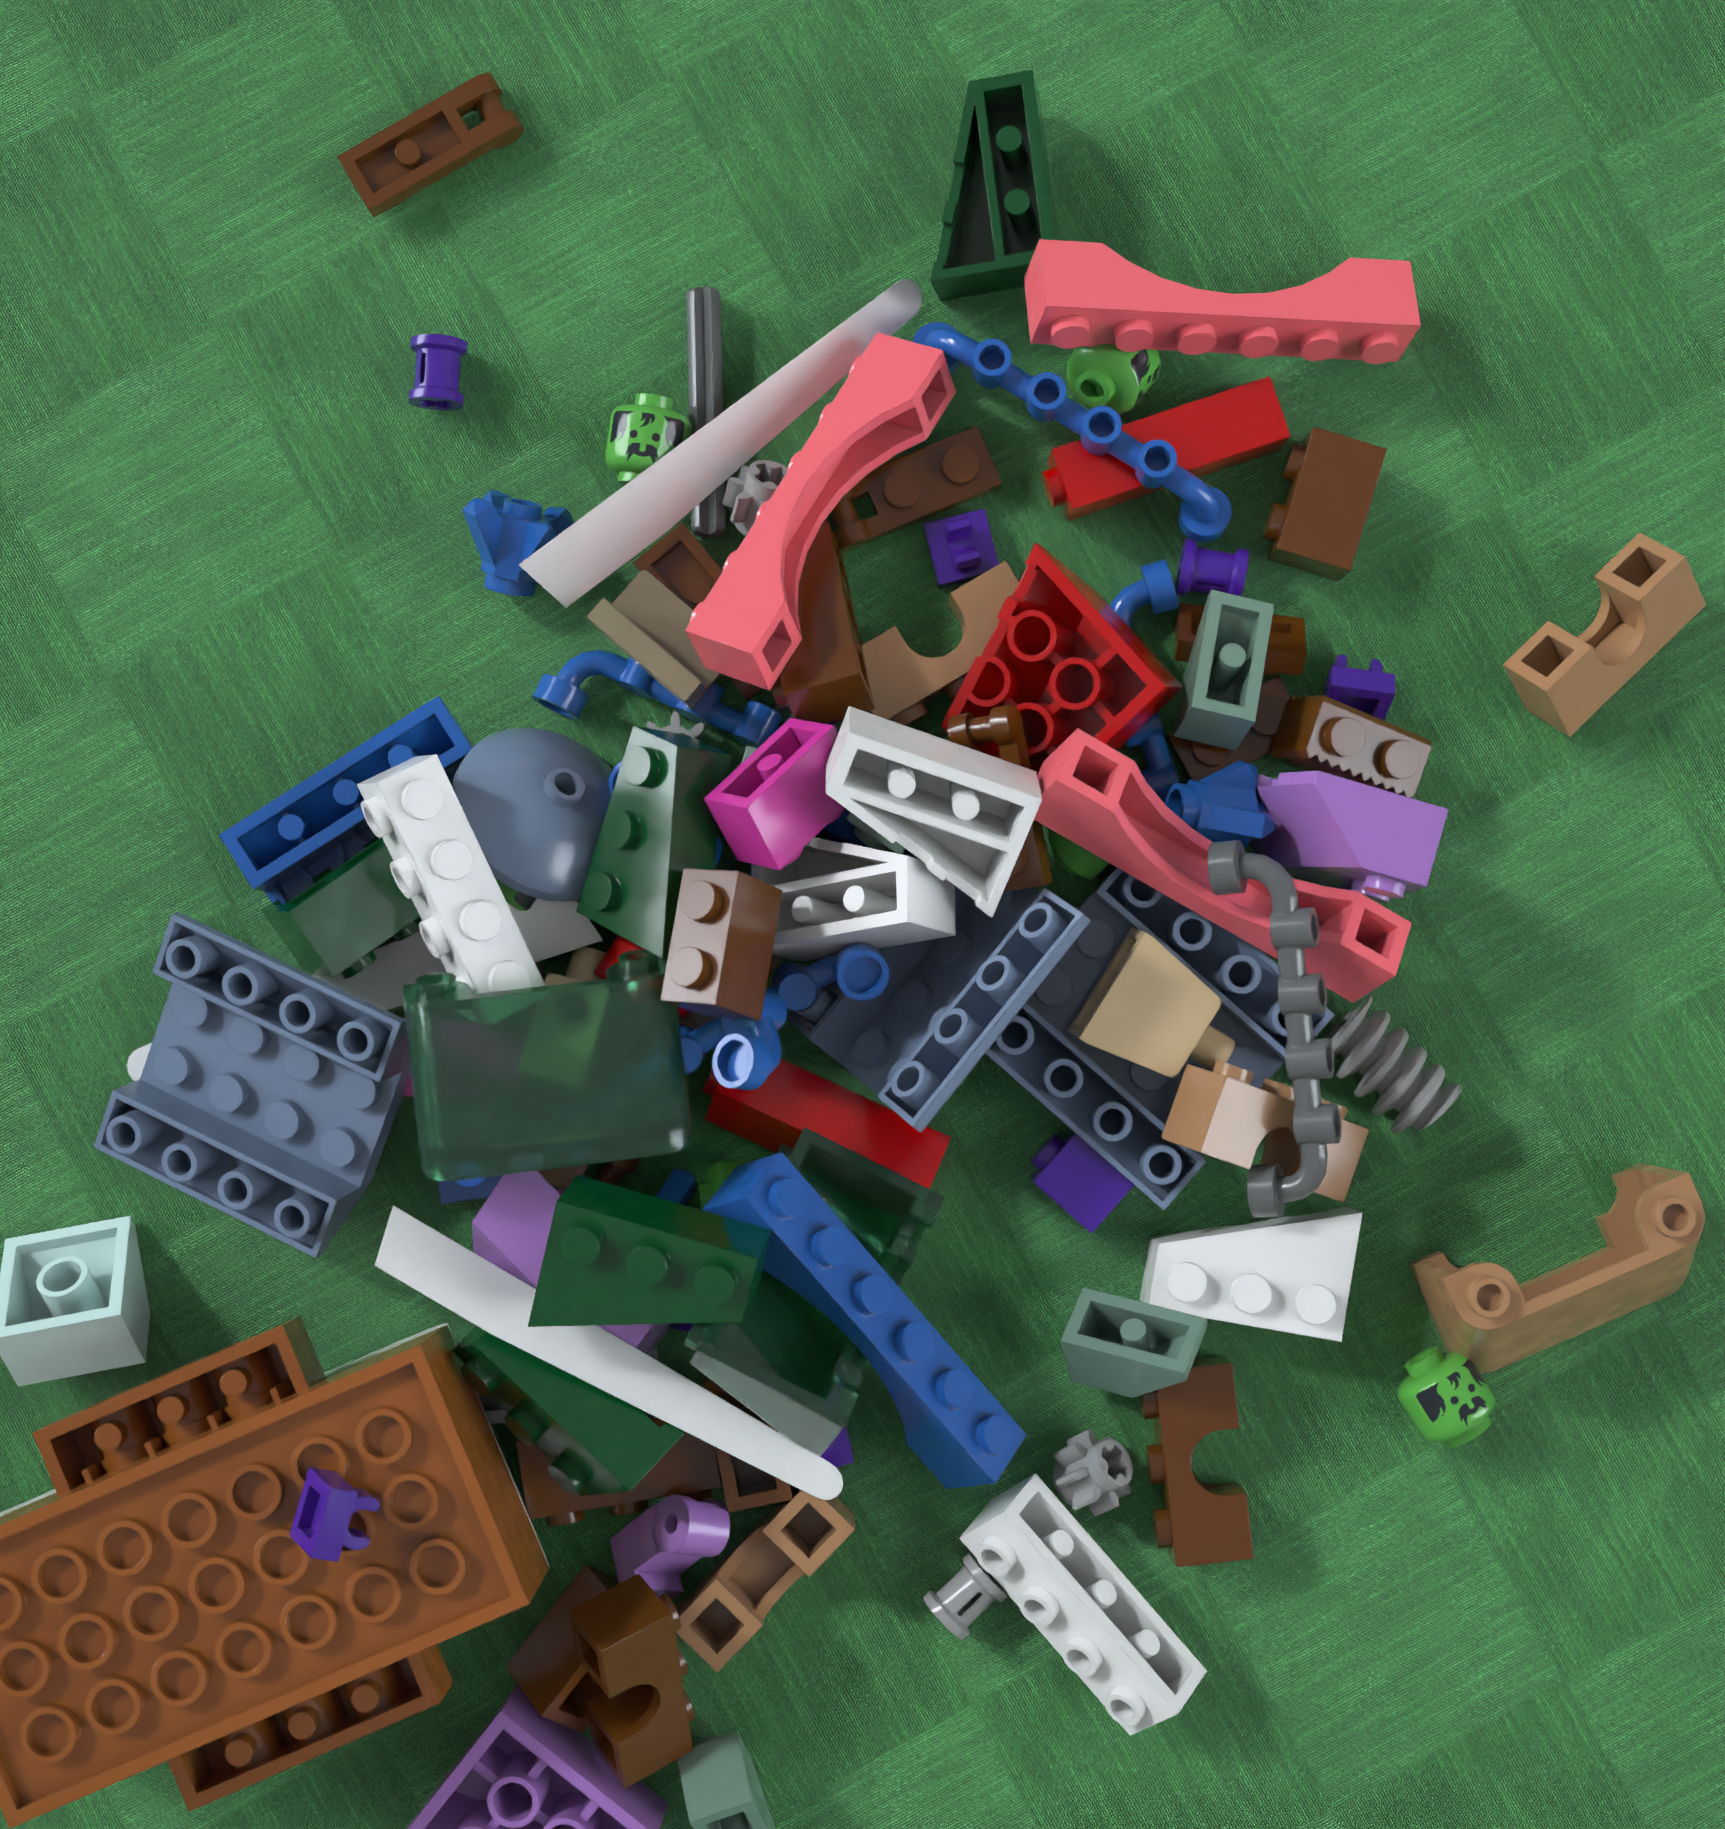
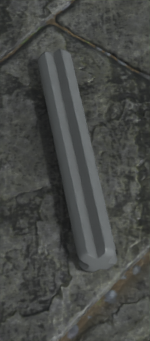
[686,287,726,538]

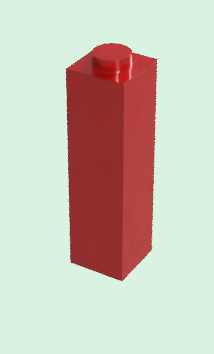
[1041,376,1291,522]
[702,1059,951,1217]

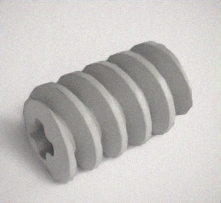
[1325,995,1462,1134]

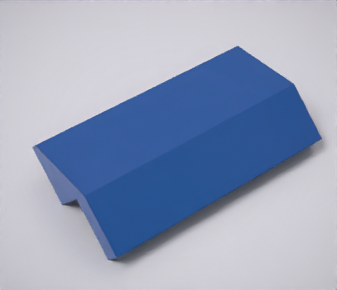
[219,696,475,905]

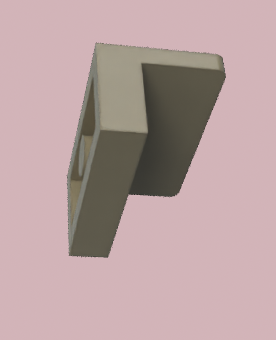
[587,570,721,710]

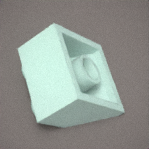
[0,1215,150,1387]

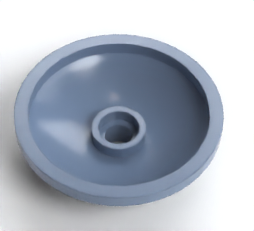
[452,728,612,902]

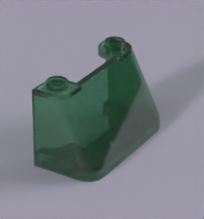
[403,949,693,1181]
[683,1127,945,1456]

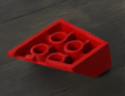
[941,543,1184,775]

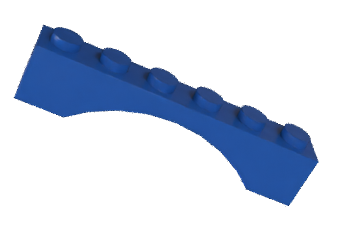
[702,1152,1027,1489]

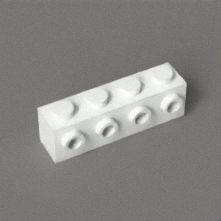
[357,754,550,1025]
[959,1473,1207,1736]

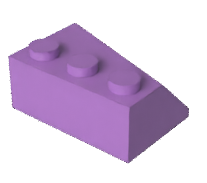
[1249,771,1449,904]
[472,1143,670,1355]
[406,1684,669,1829]

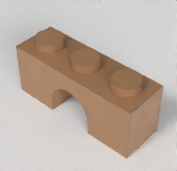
[1503,532,1706,737]
[862,560,1019,727]
[1161,1060,1369,1203]
[675,1486,855,1673]

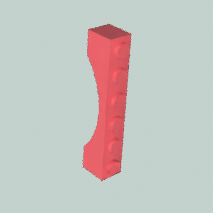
[1024,239,1421,364]
[685,332,956,691]
[1034,728,1412,1003]

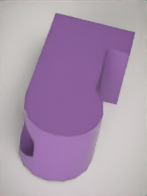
[610,1494,730,1601]

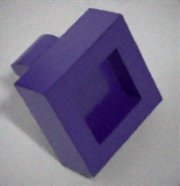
[923,508,999,589]
[1320,654,1395,721]
[289,1467,380,1562]

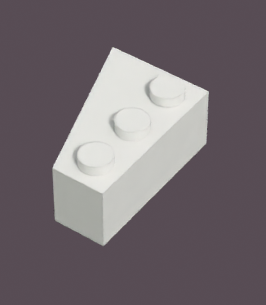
[826,706,1042,918]
[751,837,956,962]
[1140,1207,1363,1342]

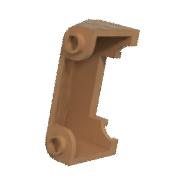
[1408,1163,1705,1374]

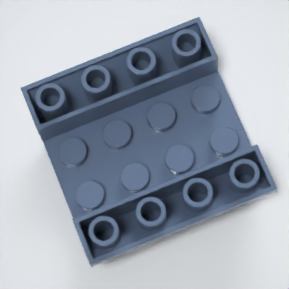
[786,851,1091,1133]
[985,867,1335,1210]
[94,912,413,1258]

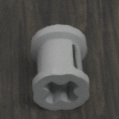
[923,1552,1009,1641]

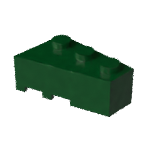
[930,70,1059,301]
[576,726,732,959]
[261,837,422,979]
[528,1175,772,1327]
[452,1326,685,1496]

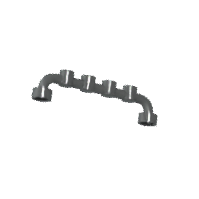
[1208,840,1342,1217]

